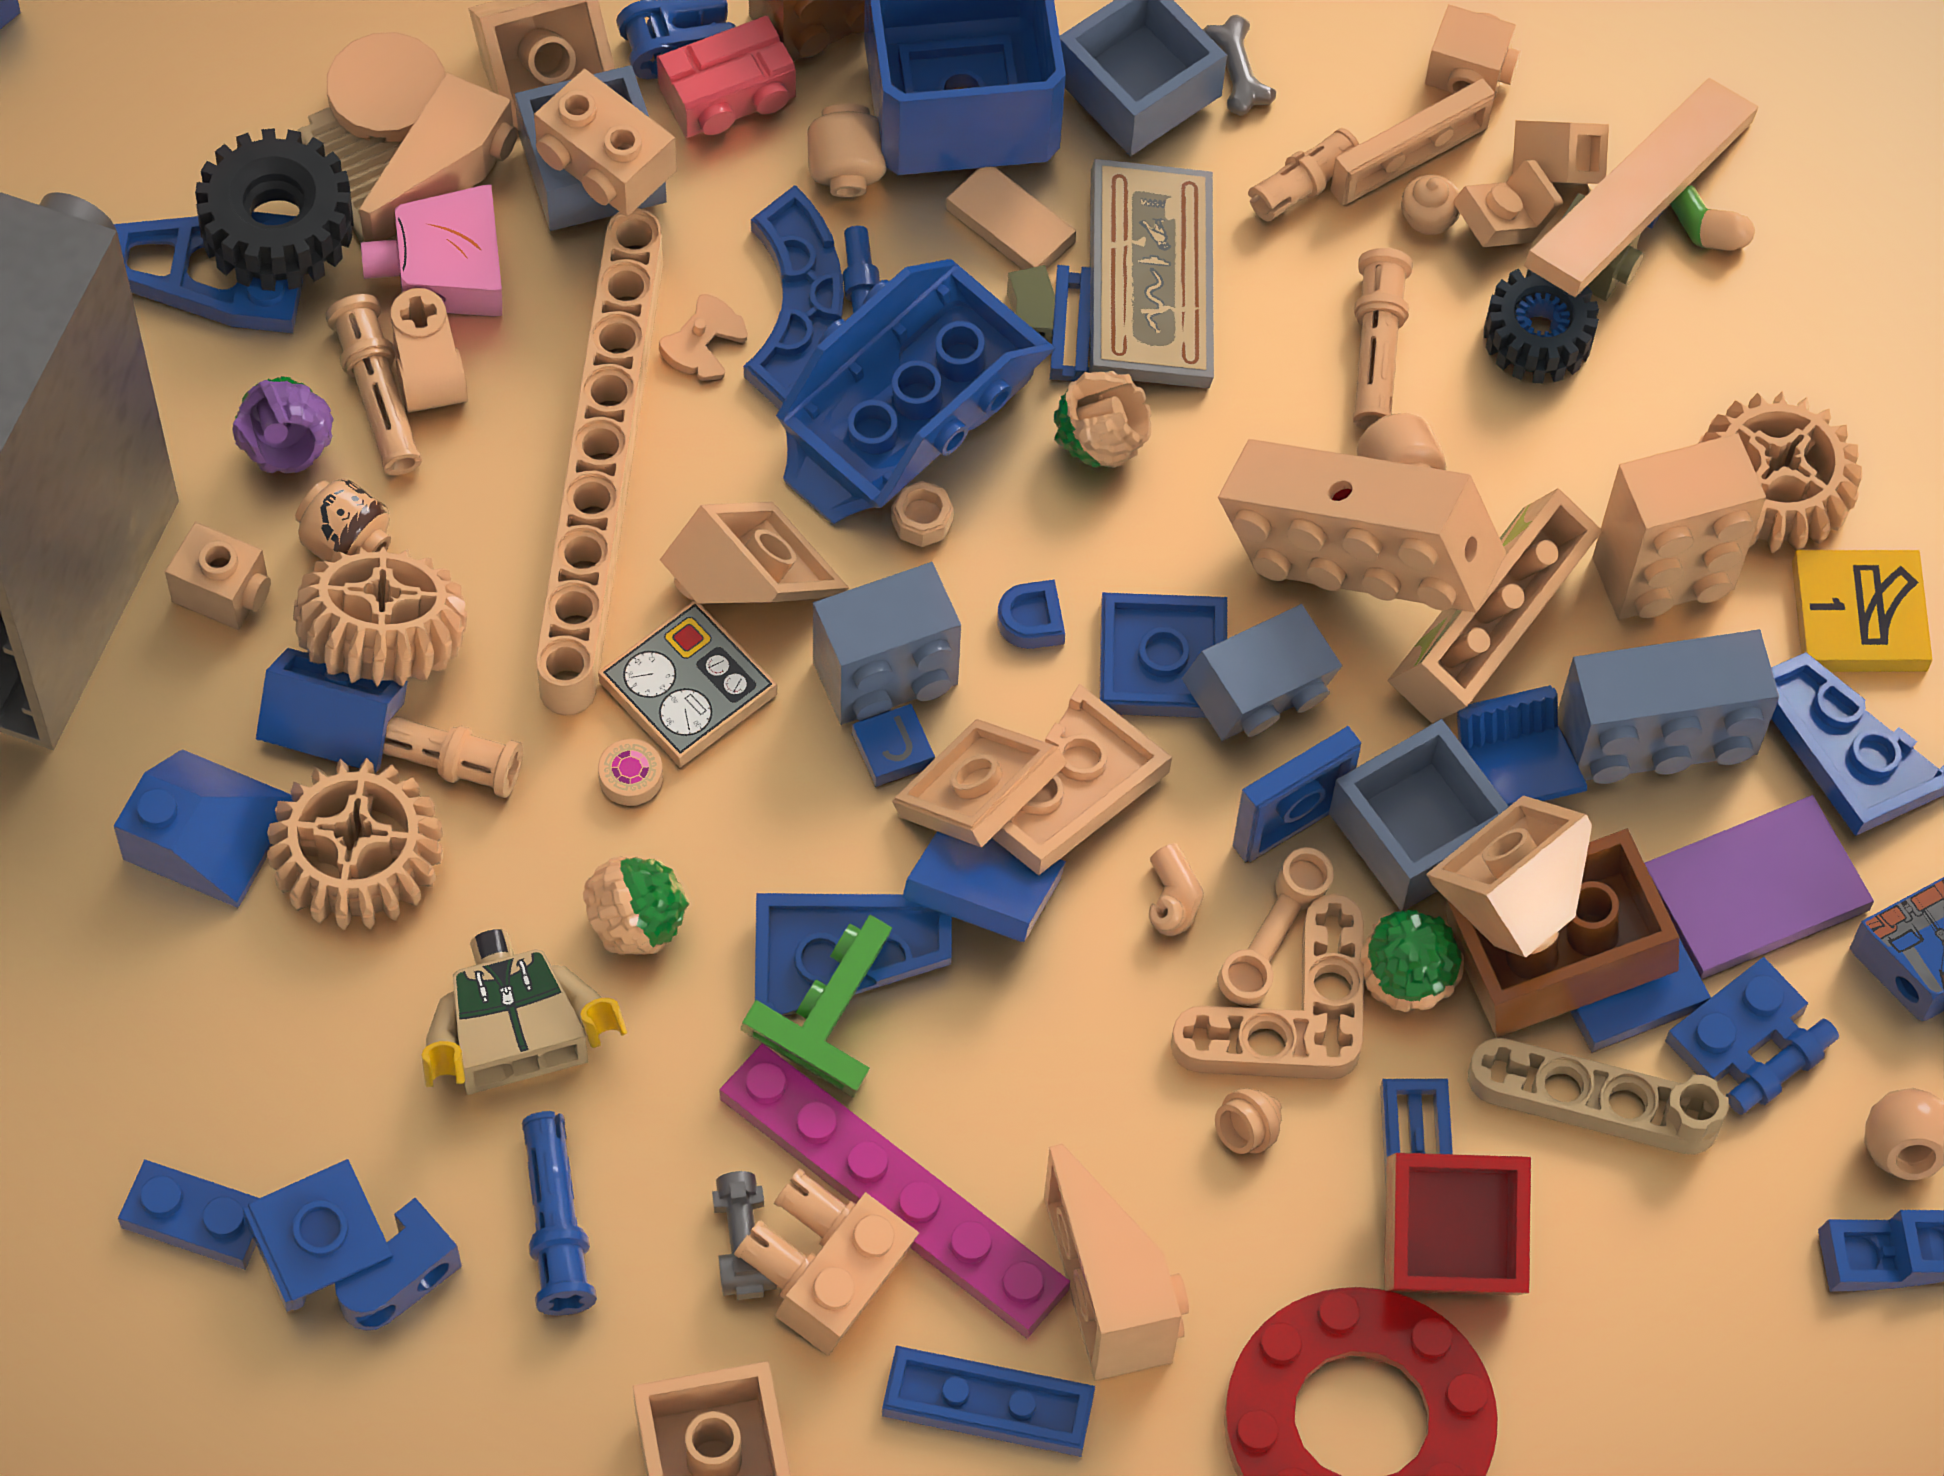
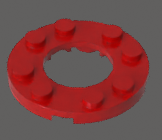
[1224,1287,1498,1476]

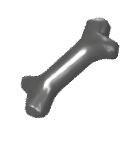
[1203,14,1277,116]

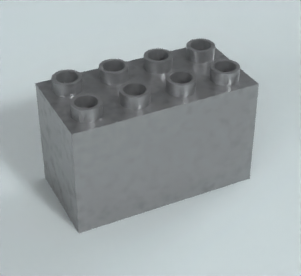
[0,192,179,750]

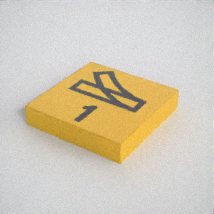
[1792,550,1933,672]

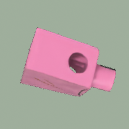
[361,185,502,317]

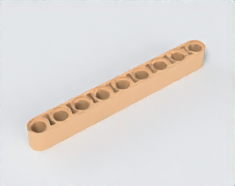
[536,208,663,715]

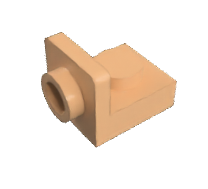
[1454,160,1563,247]

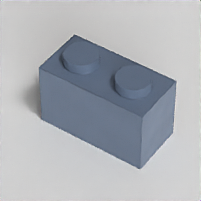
[1182,604,1342,741]

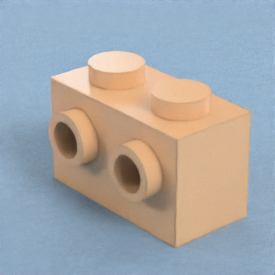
[534,68,677,217]

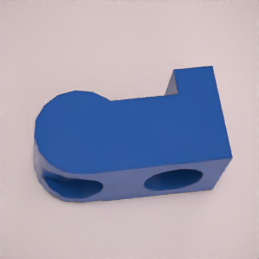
[335,1198,462,1331]

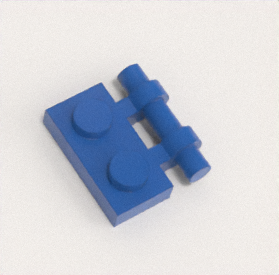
[1665,957,1839,1115]

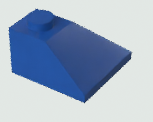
[114,749,293,908]

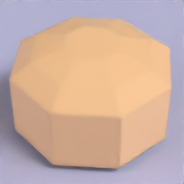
[891,481,954,547]

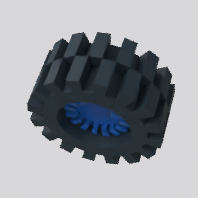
[1484,268,1599,384]

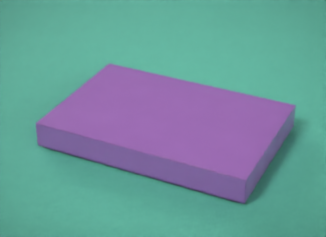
[1645,795,1874,979]

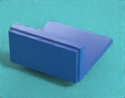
[1457,685,1587,806]
[243,1159,393,1312]

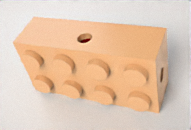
[1218,439,1506,613]

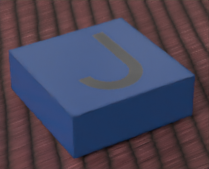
[852,704,935,787]

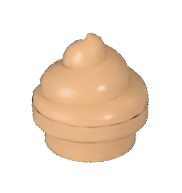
[1401,175,1460,235]
[1215,1088,1282,1154]

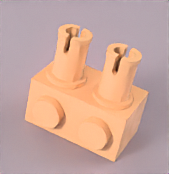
[734,1169,919,1356]

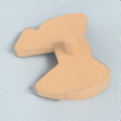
[659,294,748,381]

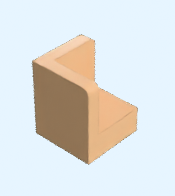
[1512,120,1609,184]

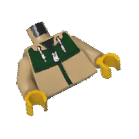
[421,929,627,1095]

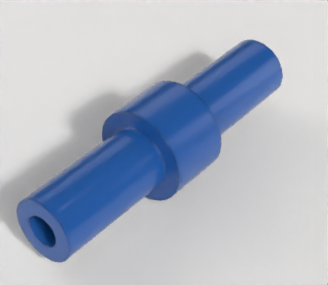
[843,225,880,313]

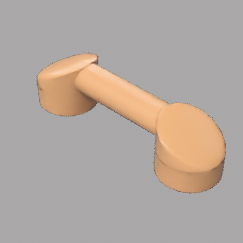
[1217,847,1334,1006]

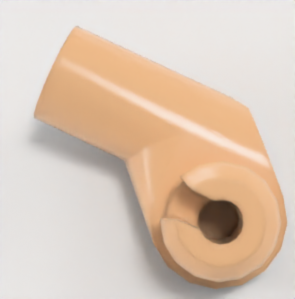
[1149,844,1204,936]

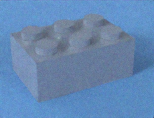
[1558,629,1779,784]

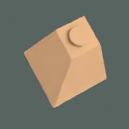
[468,0,615,131]
[660,502,849,604]
[1426,796,1592,957]

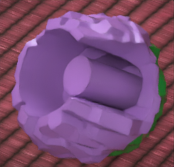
[232,376,334,473]

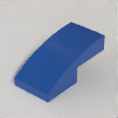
[1818,1210,1944,1292]

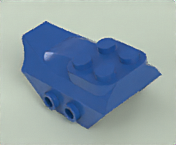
[776,259,1056,524]

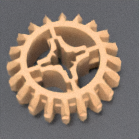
[1699,391,1862,554]
[293,546,467,687]
[267,758,443,930]

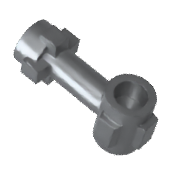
[712,1171,777,1300]

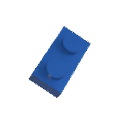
[118,1159,259,1270]

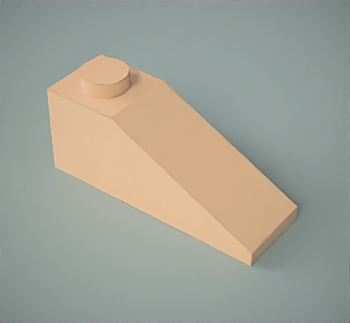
[359,73,517,242]

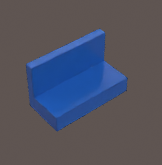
[256,648,408,773]

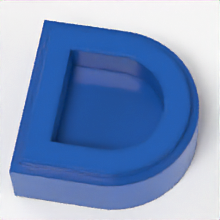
[997,579,1066,649]

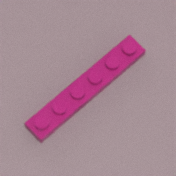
[719,1043,1070,1339]

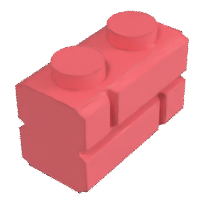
[657,15,796,138]

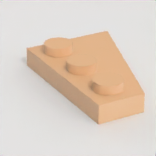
[992,684,1172,876]

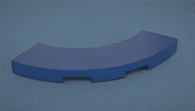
[743,185,844,409]

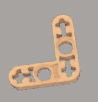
[1171,894,1364,1079]

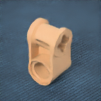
[391,288,468,413]

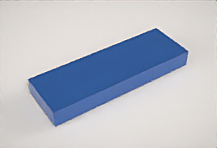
[882,1346,1095,1457]

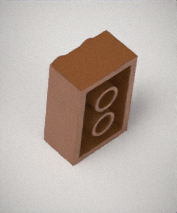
[1445,828,1680,1038]

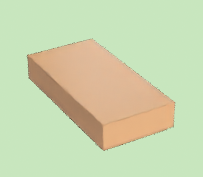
[946,167,1076,270]

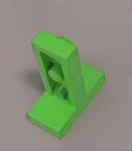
[741,915,892,1098]

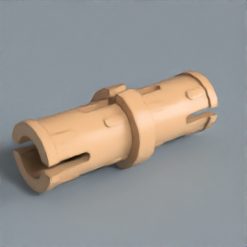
[1248,128,1359,222]

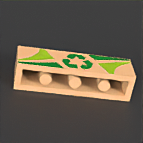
[1387,488,1603,724]

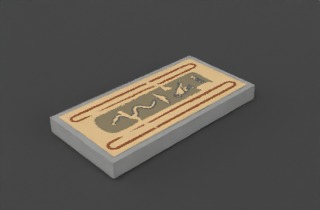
[1089,159,1214,388]

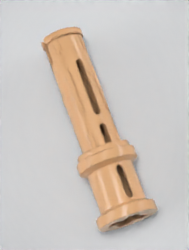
[1353,248,1413,430]
[326,294,422,475]
[383,716,523,798]

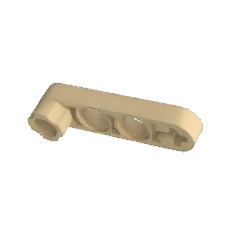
[1468,1038,1729,1155]

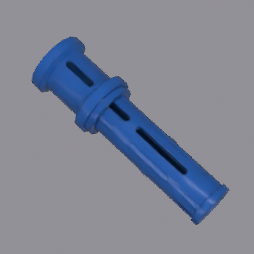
[522,1111,597,1316]

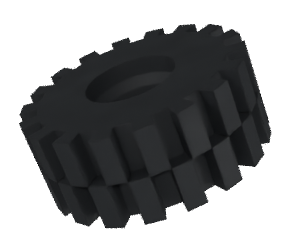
[195,128,354,291]

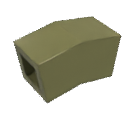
[1007,265,1055,344]

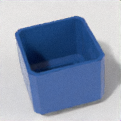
[864,0,1066,175]

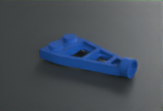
[114,211,304,334]

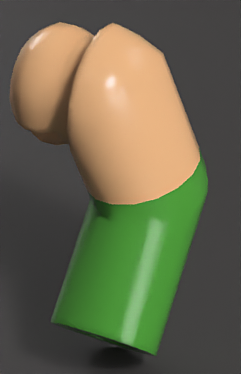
[1670,185,1755,251]

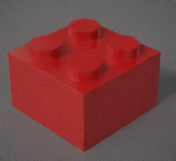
[1384,1153,1531,1295]

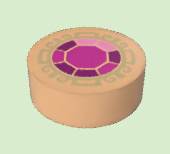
[598,739,663,806]

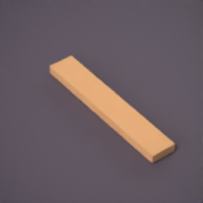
[1524,77,1759,297]

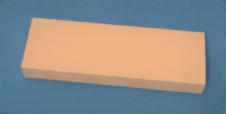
[1330,78,1495,205]

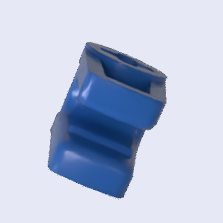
[616,0,736,79]

